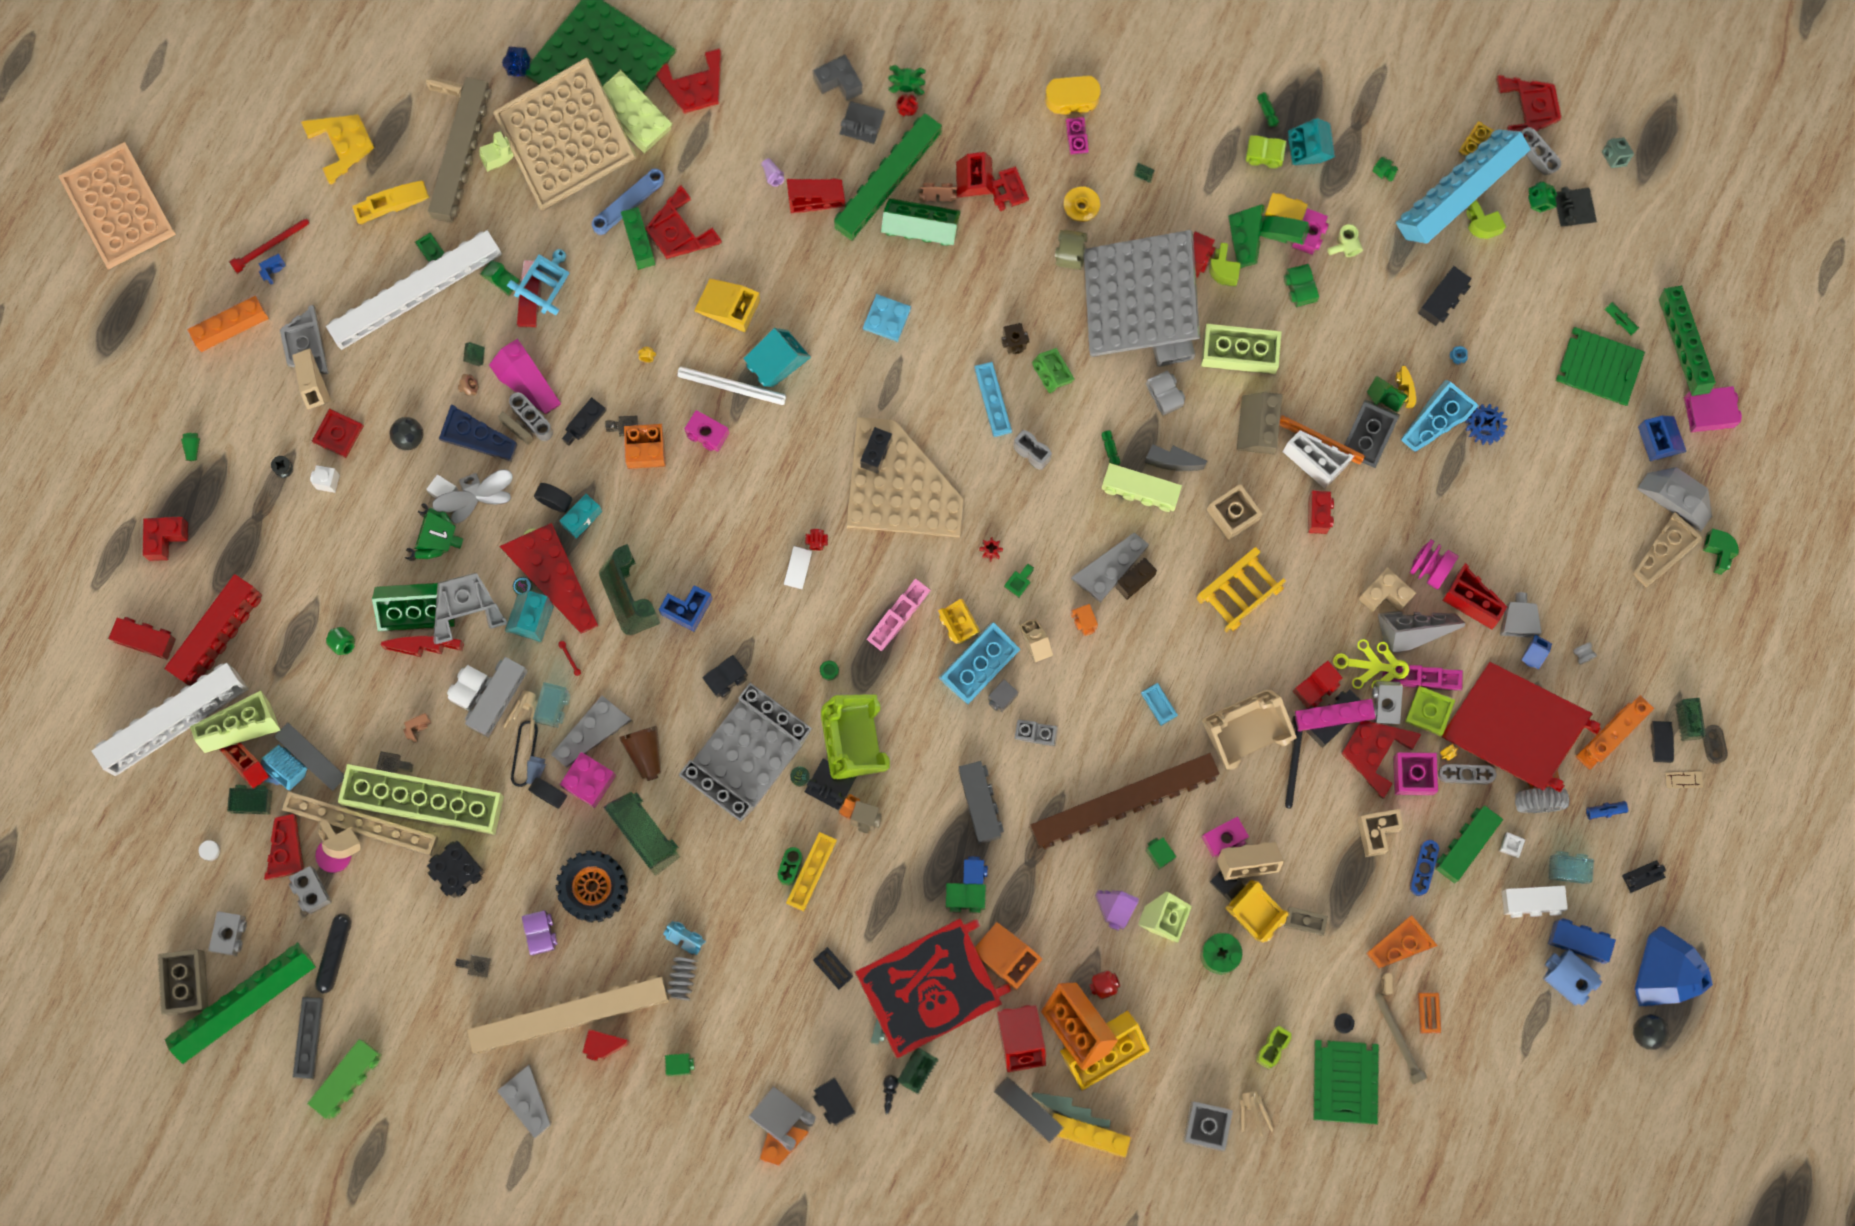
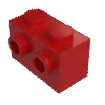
[1308,490,1334,534]

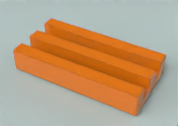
[1418,993,1441,1033]

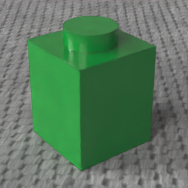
[1145,837,1177,870]
[665,1053,695,1076]

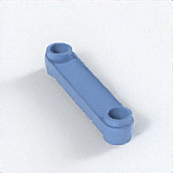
[592,169,664,235]

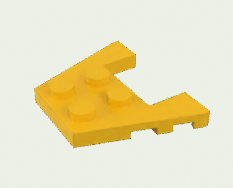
[301,114,374,185]

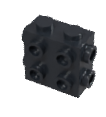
[427,841,485,898]

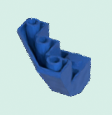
[1635,926,1713,1007]

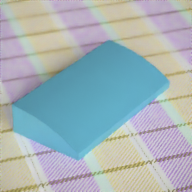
[938,622,1021,704]

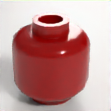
[1089,970,1121,999]

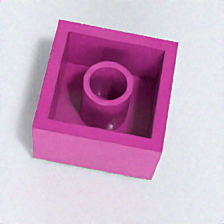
[559,752,616,808]
[1393,753,1438,795]

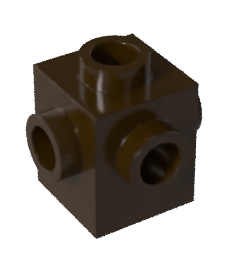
[1001,323,1029,354]

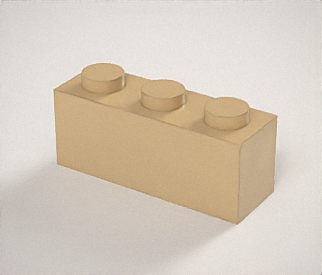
[1217,842,1284,880]

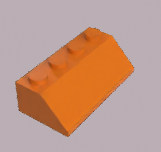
[1041,982,1118,1070]

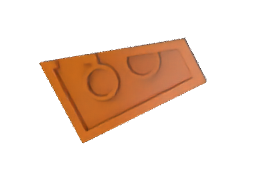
[1366,915,1438,968]

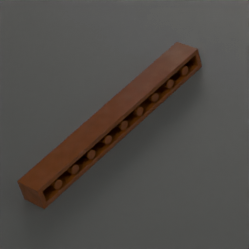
[1030,752,1220,850]

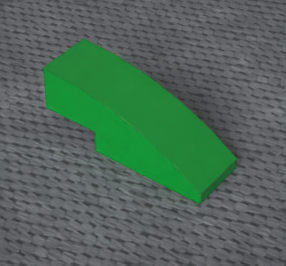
[1260,216,1310,245]

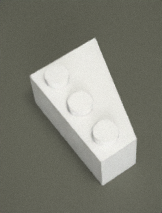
[1282,430,1354,489]

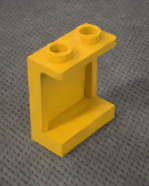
[1225,880,1289,943]

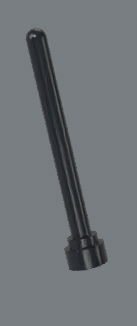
[1285,716,1303,809]

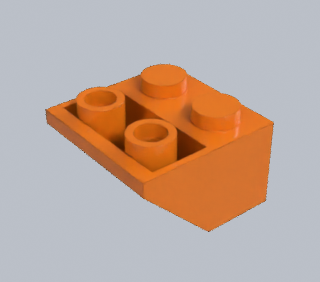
[624,424,666,469]

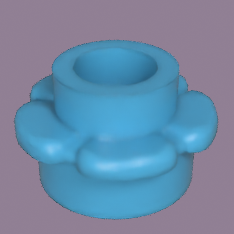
[1450,346,1468,364]

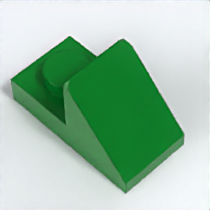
[480,260,521,296]
[1367,376,1408,413]

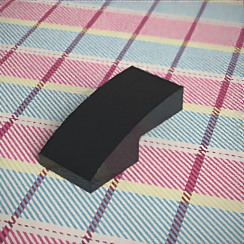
[1651,721,1674,763]

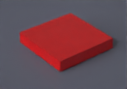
[312,409,364,458]

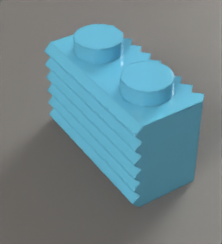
[260,745,307,791]

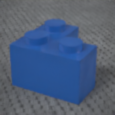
[659,585,713,632]

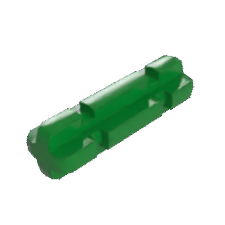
[1257,92,1279,127]
[1101,430,1120,466]

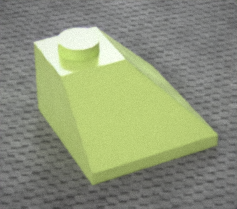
[1138,892,1192,943]

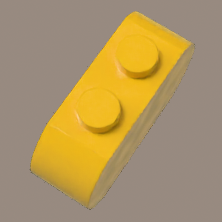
[1045,76,1101,115]

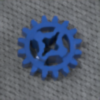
[1465,404,1508,445]

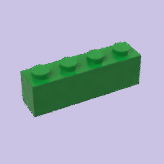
[1436,805,1504,884]

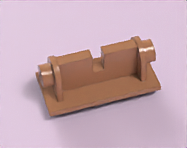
[919,183,956,202]

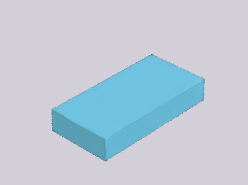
[1141,683,1178,726]

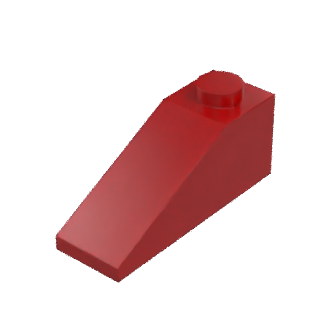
[219,743,269,788]

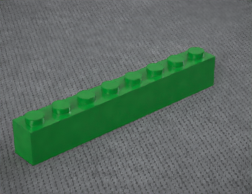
[834,113,942,241]
[165,942,316,1064]

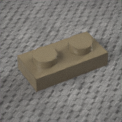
[1285,907,1328,936]

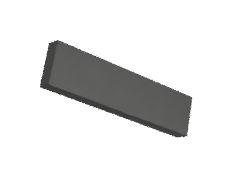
[293,997,324,1079]

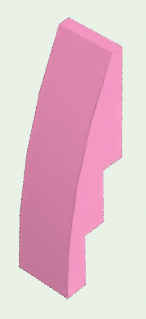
[866,579,931,651]

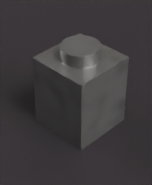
[988,679,1018,712]

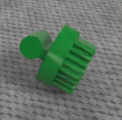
[1372,156,1398,182]

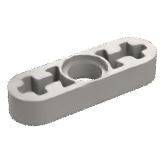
[1438,764,1496,784]

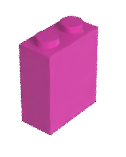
[1684,386,1742,433]

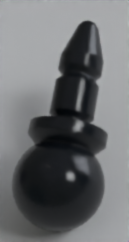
[883,1075,899,1114]

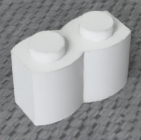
[447,665,489,711]

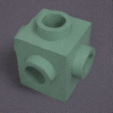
[1602,137,1634,168]

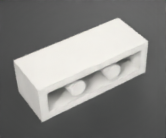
[1502,886,1568,918]

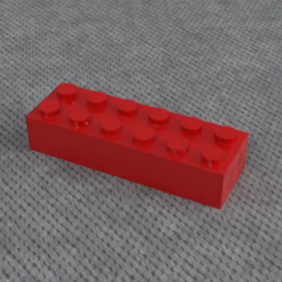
[164,574,263,686]

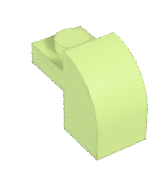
[479,131,514,171]

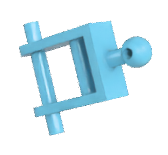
[507,249,569,315]

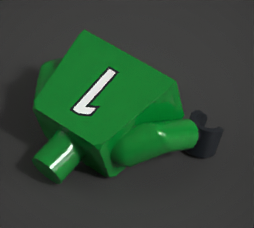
[405,503,463,561]

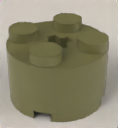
[1055,230,1087,270]

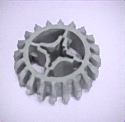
[1515,787,1569,813]

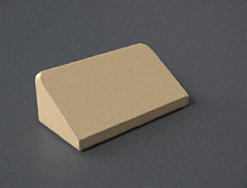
[426,77,463,97]

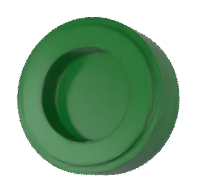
[820,660,839,681]

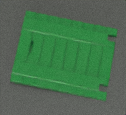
[1556,327,1645,406]
[1313,1040,1379,1125]

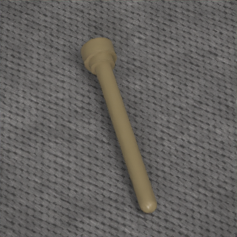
[1375,993,1427,1085]

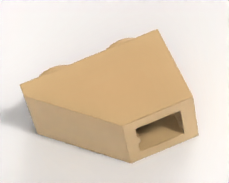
[1019,619,1053,662]

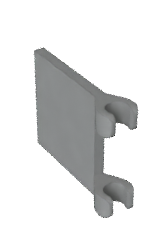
[749,1087,816,1151]

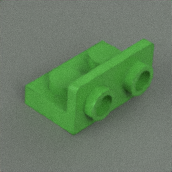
[1032,348,1074,393]

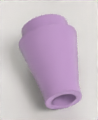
[761,158,784,187]

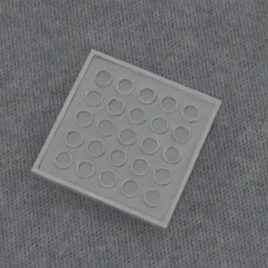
[1084,230,1200,357]

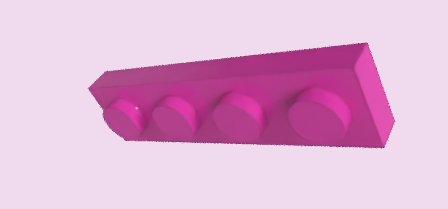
[1295,699,1376,731]

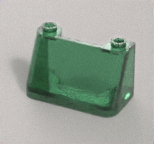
[599,544,660,635]

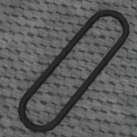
[511,721,538,787]

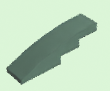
[1031,1092,1110,1129]

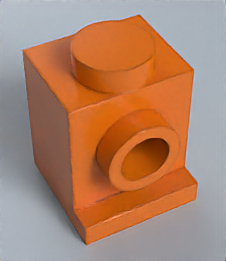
[1071,604,1098,636]

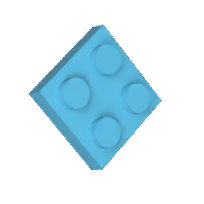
[863,294,911,342]

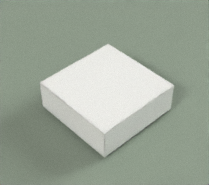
[1499,832,1526,858]

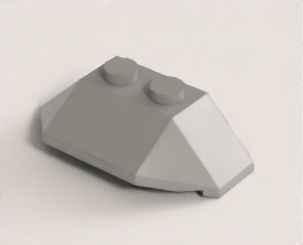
[1637,467,1712,532]

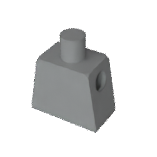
[1500,592,1541,638]

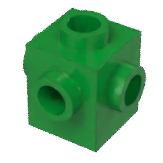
[1528,182,1557,213]

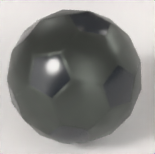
[389,417,424,451]
[1633,1014,1670,1050]

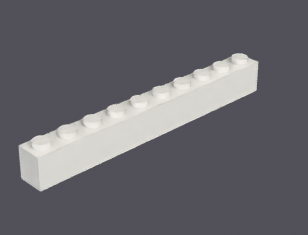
[326,230,502,350]

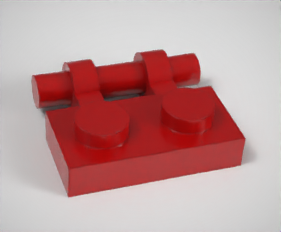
[992,166,1029,211]

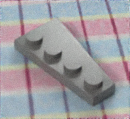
[1071,533,1149,603]
[551,696,632,768]

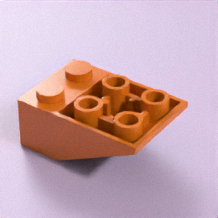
[975,922,1043,991]

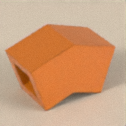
[839,794,860,820]

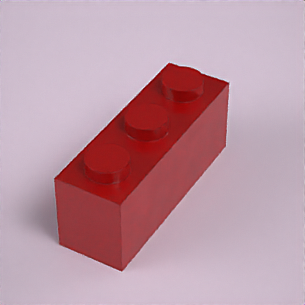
[108,617,176,660]

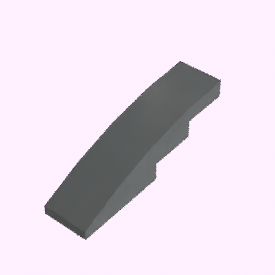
[274,722,344,791]

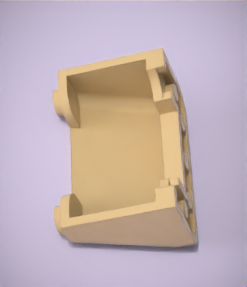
[1202,690,1297,770]

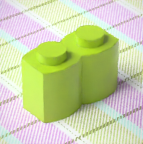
[1246,136,1286,168]
[1256,1026,1292,1069]

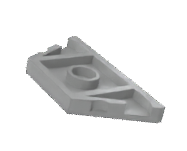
[280,305,329,374]

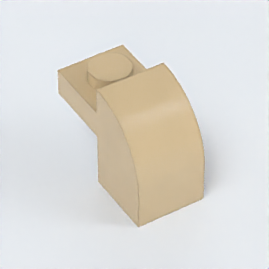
[318,819,360,859]

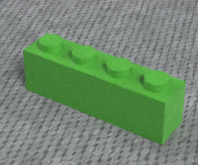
[307,1039,381,1119]

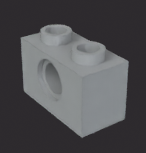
[1372,681,1403,724]
[208,911,247,956]

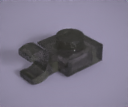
[605,416,638,437]
[376,751,414,773]
[455,955,492,979]

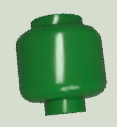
[326,627,355,655]

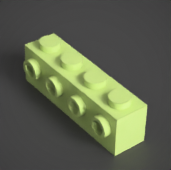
[1101,463,1182,512]

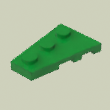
[1228,204,1265,269]

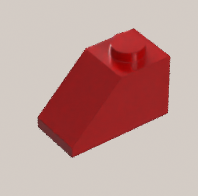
[582,1029,629,1061]

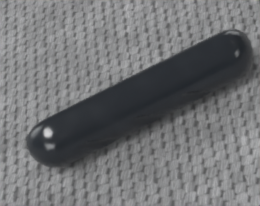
[315,913,352,993]

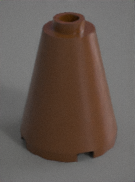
[619,726,661,781]

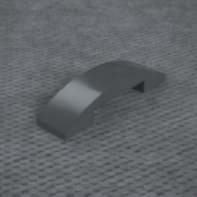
[994,1077,1064,1143]

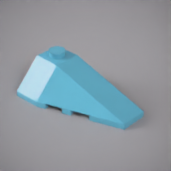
[1400,380,1479,452]

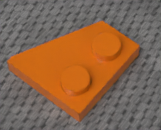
[760,1127,809,1165]

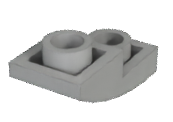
[1015,720,1058,746]

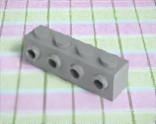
[465,657,528,738]

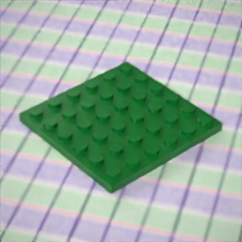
[523,0,676,93]

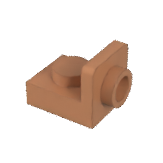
[403,713,432,743]

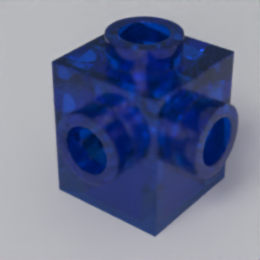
[502,46,531,77]

